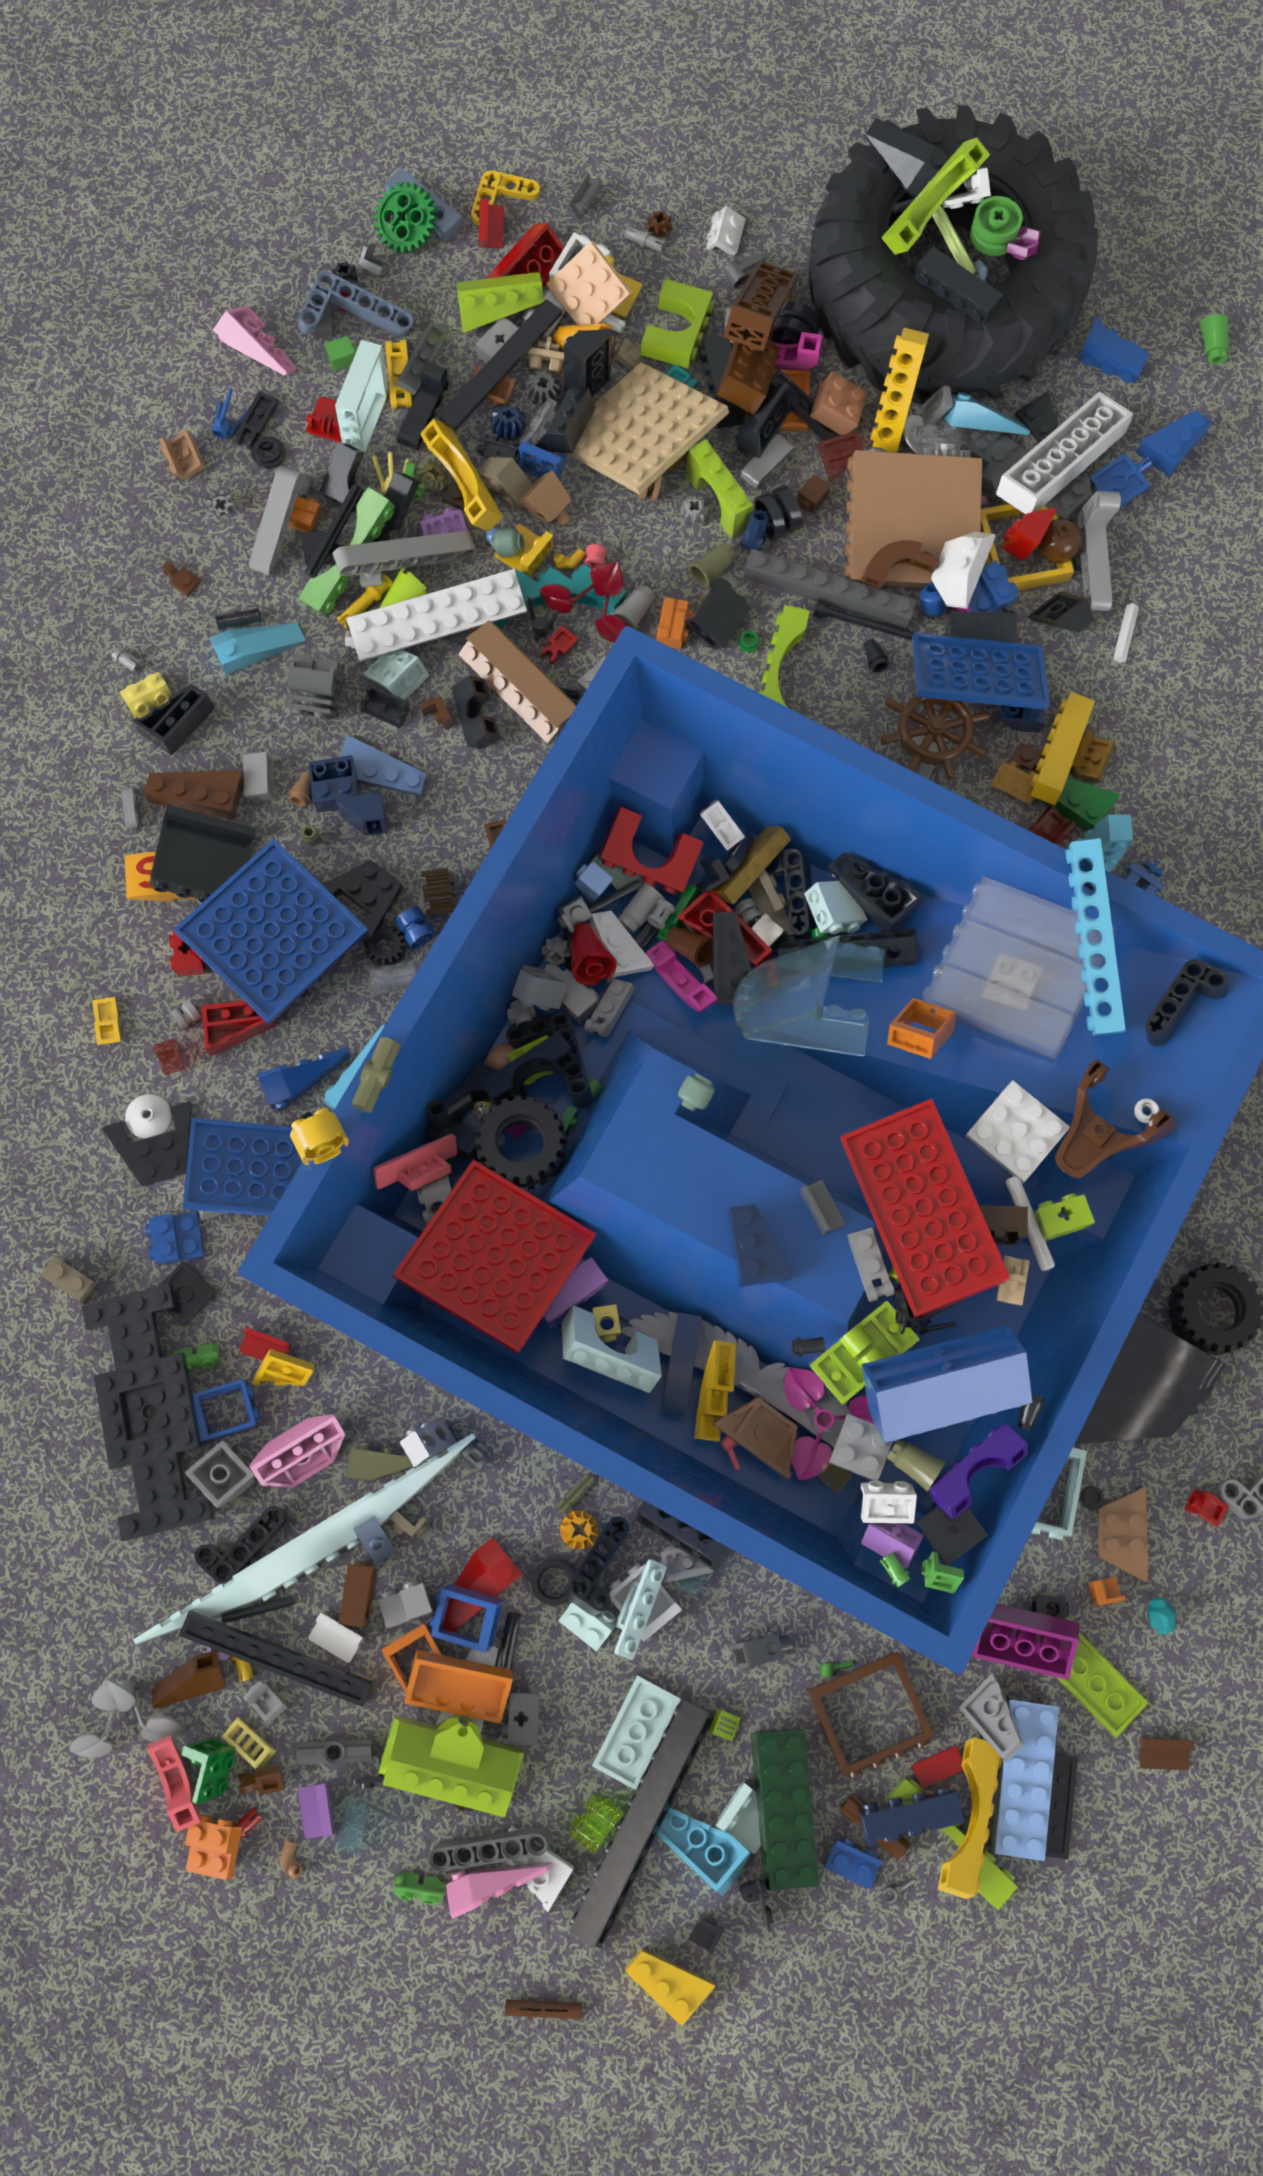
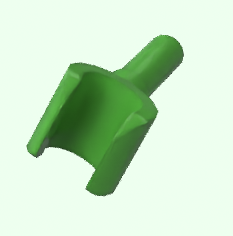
[819,1660,853,1677]

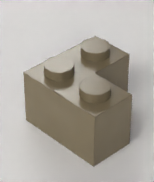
[477,457,533,509]

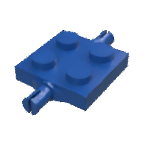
[1089,453,1152,509]

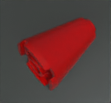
[571,922,617,985]

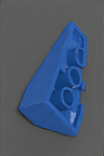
[257,1047,350,1111]

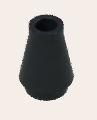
[863,639,889,672]
[1017,1393,1045,1431]

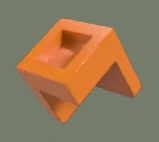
[1088,1577,1126,1606]

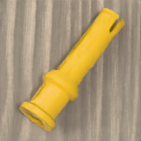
[337,573,393,628]

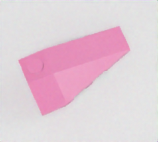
[213,305,296,375]
[446,1862,553,1919]

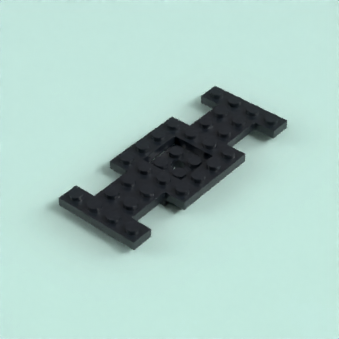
[82,1283,215,1541]

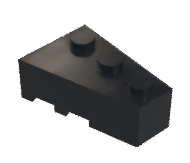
[132,684,215,756]

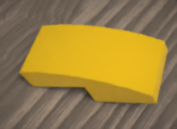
[92,997,121,1045]

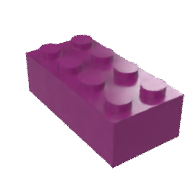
[971,1603,1080,1680]

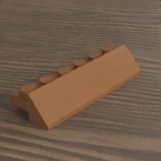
[458,620,577,743]

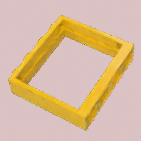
[980,504,1074,591]

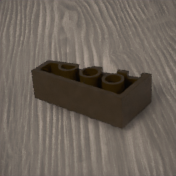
[979,1205,1028,1246]

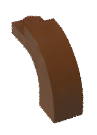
[860,540,940,589]

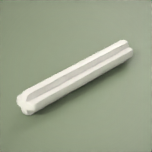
[1006,1176,1055,1271]

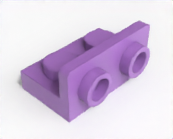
[419,507,468,536]

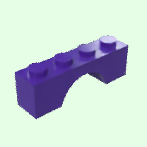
[929,1423,1028,1520]

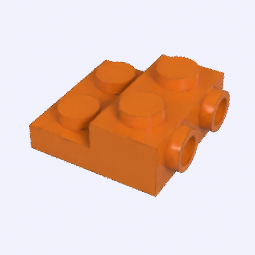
[185,1815,242,1880]

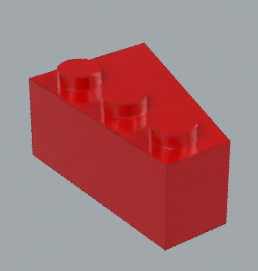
[201,1000,276,1057]

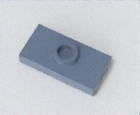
[354,1516,396,1565]

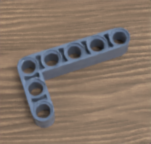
[298,271,413,337]

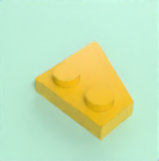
[252,1349,314,1386]

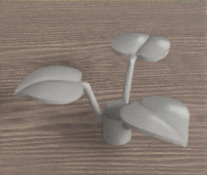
[69,1677,188,1758]

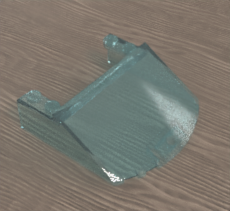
[733,936,885,1056]

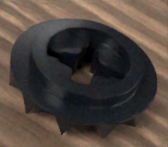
[251,436,286,469]

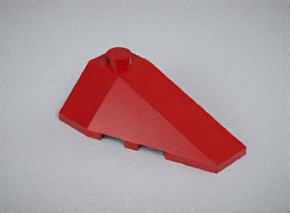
[443,1537,522,1632]

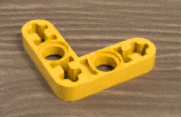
[471,171,540,226]

